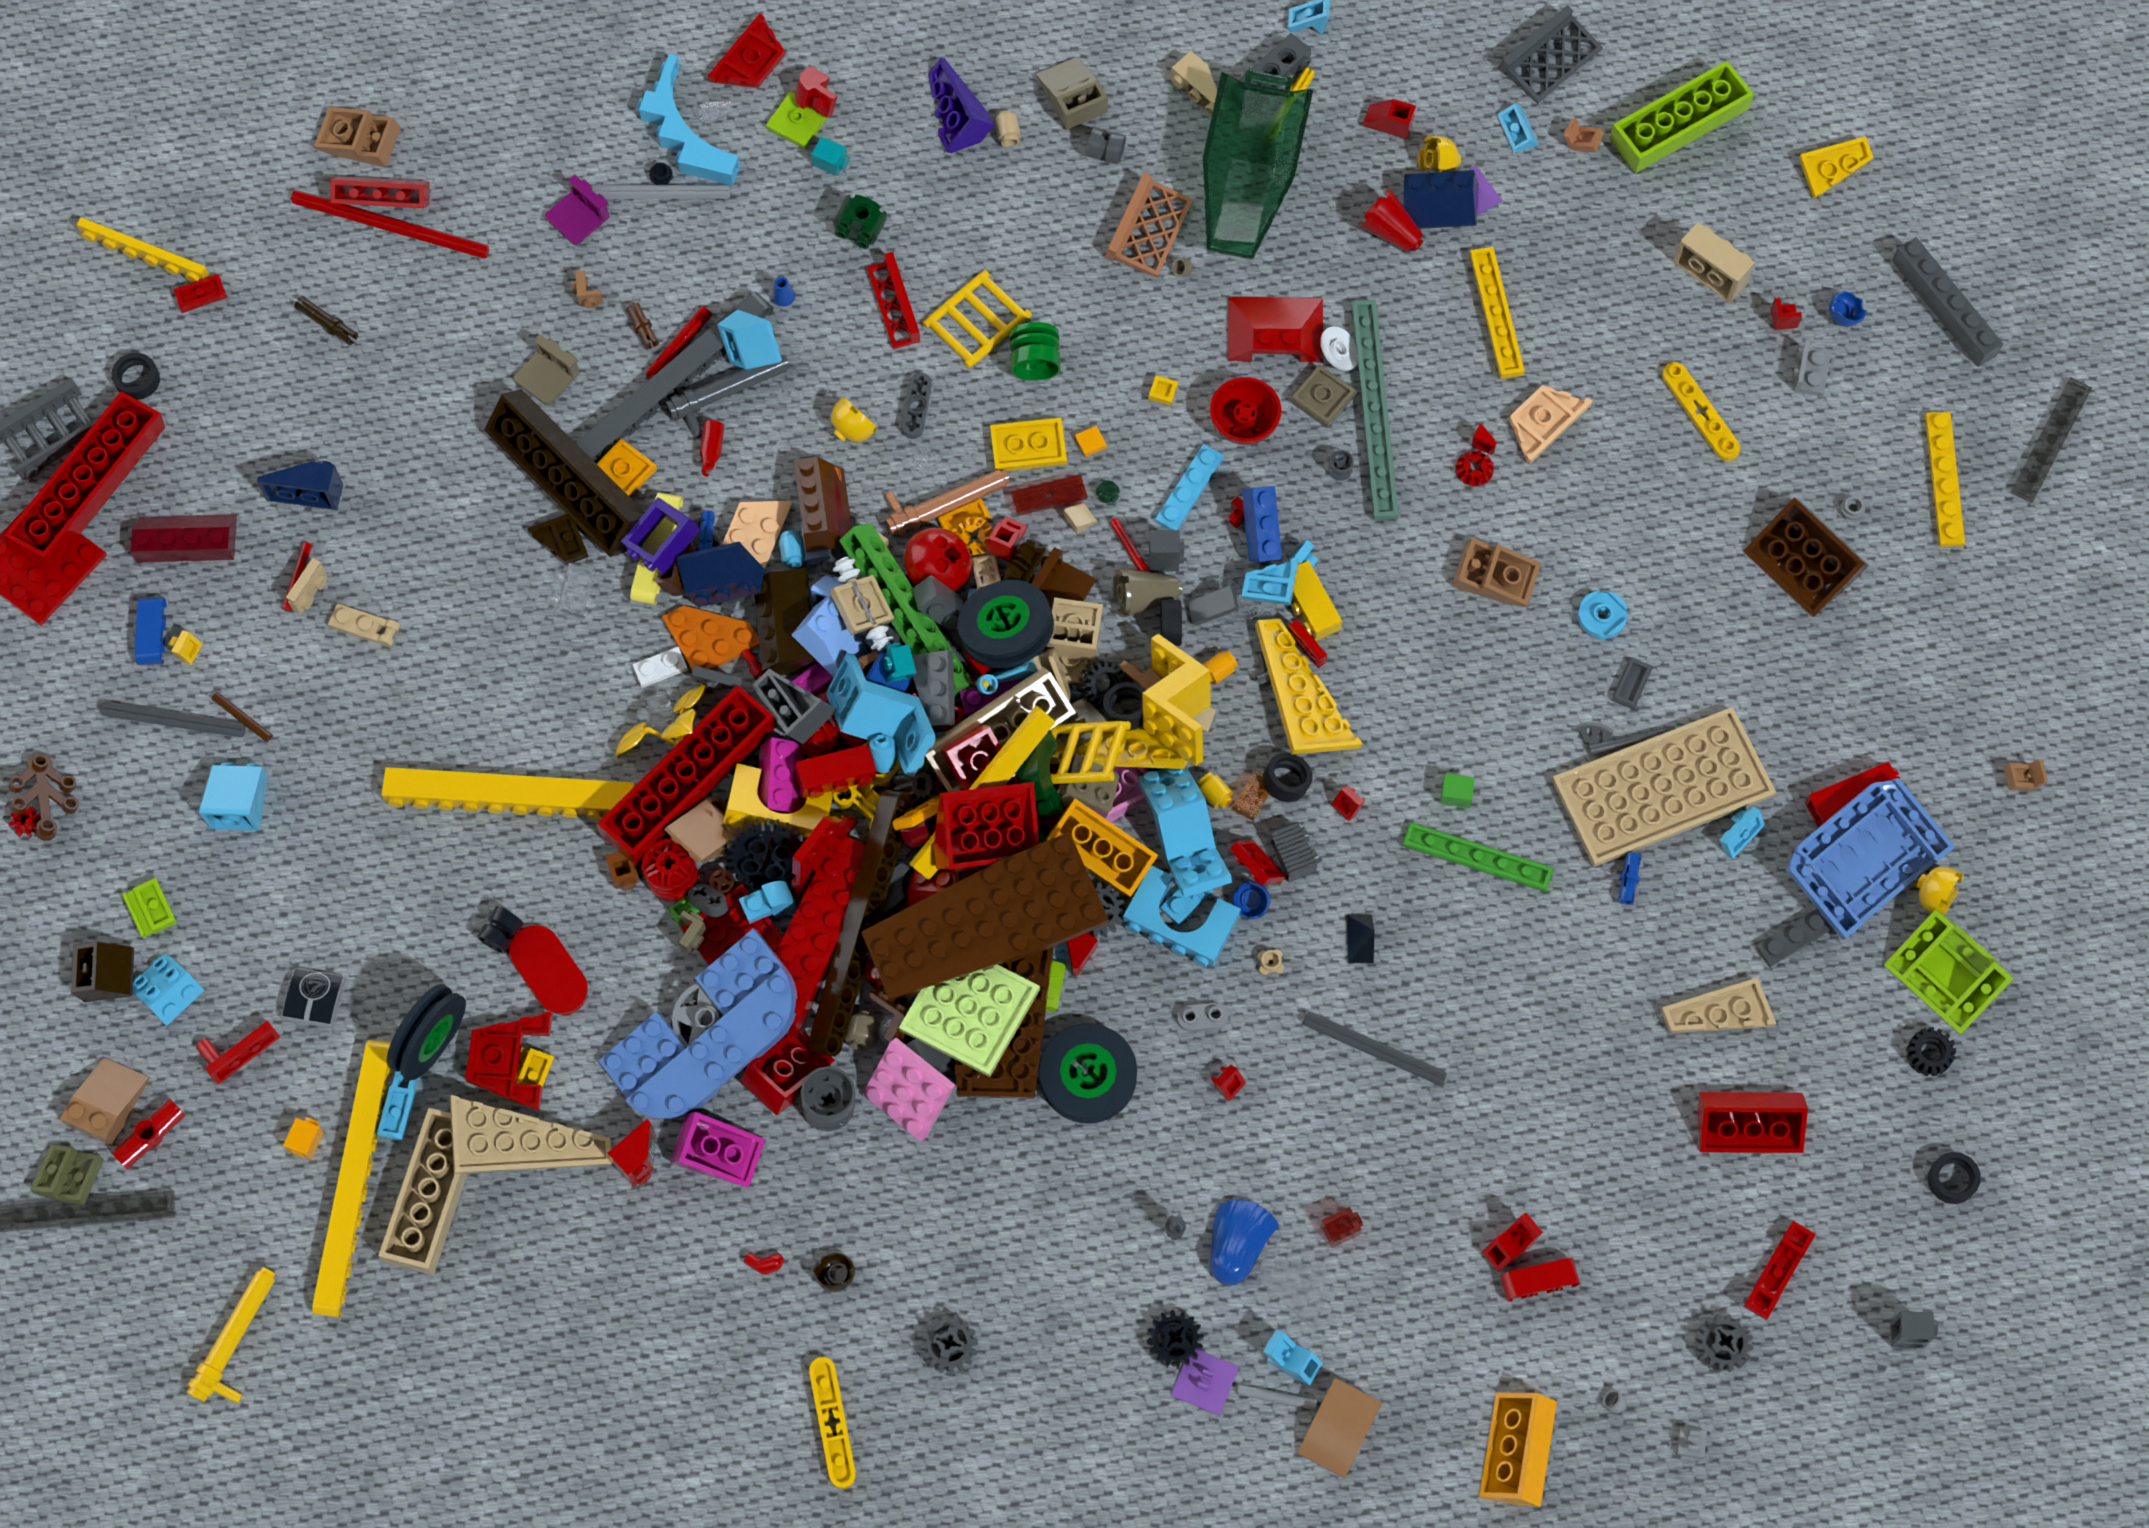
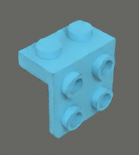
[132,953,205,1026]

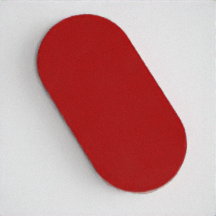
[509,925,588,1015]

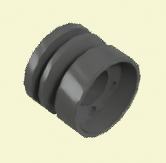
[801,1066,855,1132]

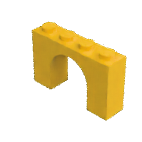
[723,763,833,841]

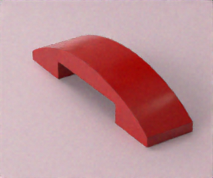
[1743,1221,1816,1321]

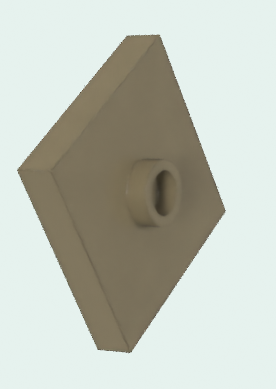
[1290,364,1357,428]

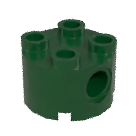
[833,194,887,249]

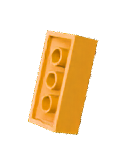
[1479,1392,1557,1507]

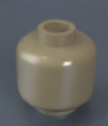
[845,1011,880,1051]

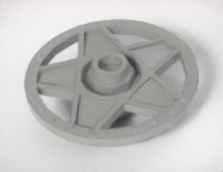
[672,983,724,1047]

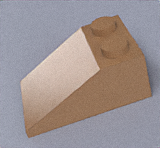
[60,1057,150,1146]

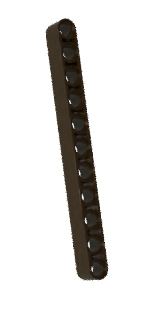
[808,790,913,1057]

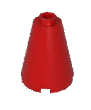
[1358,189,1424,253]

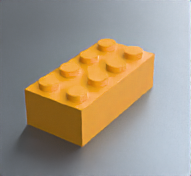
[1043,798,1158,898]

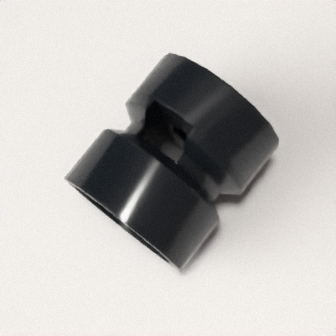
[477,906,523,954]

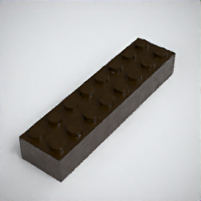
[484,389,645,557]

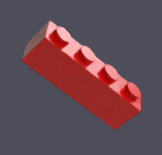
[330,176,430,209]

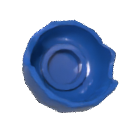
[1829,291,1867,327]
[1232,881,1271,919]

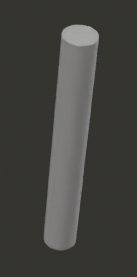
[1237,1384,1317,1410]

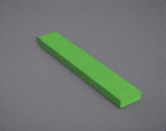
[1402,822,1554,892]

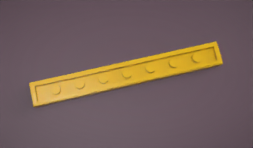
[909,706,1055,880]

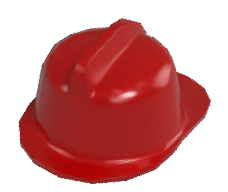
[796,722,838,759]

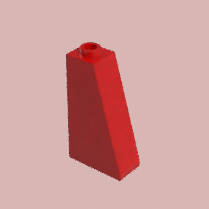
[1805,761,1900,827]

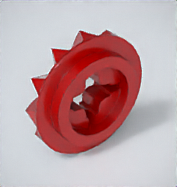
[1455,450,1494,486]

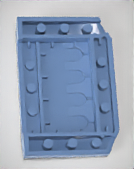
[1786,778,1955,940]

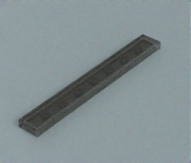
[0,1191,175,1232]

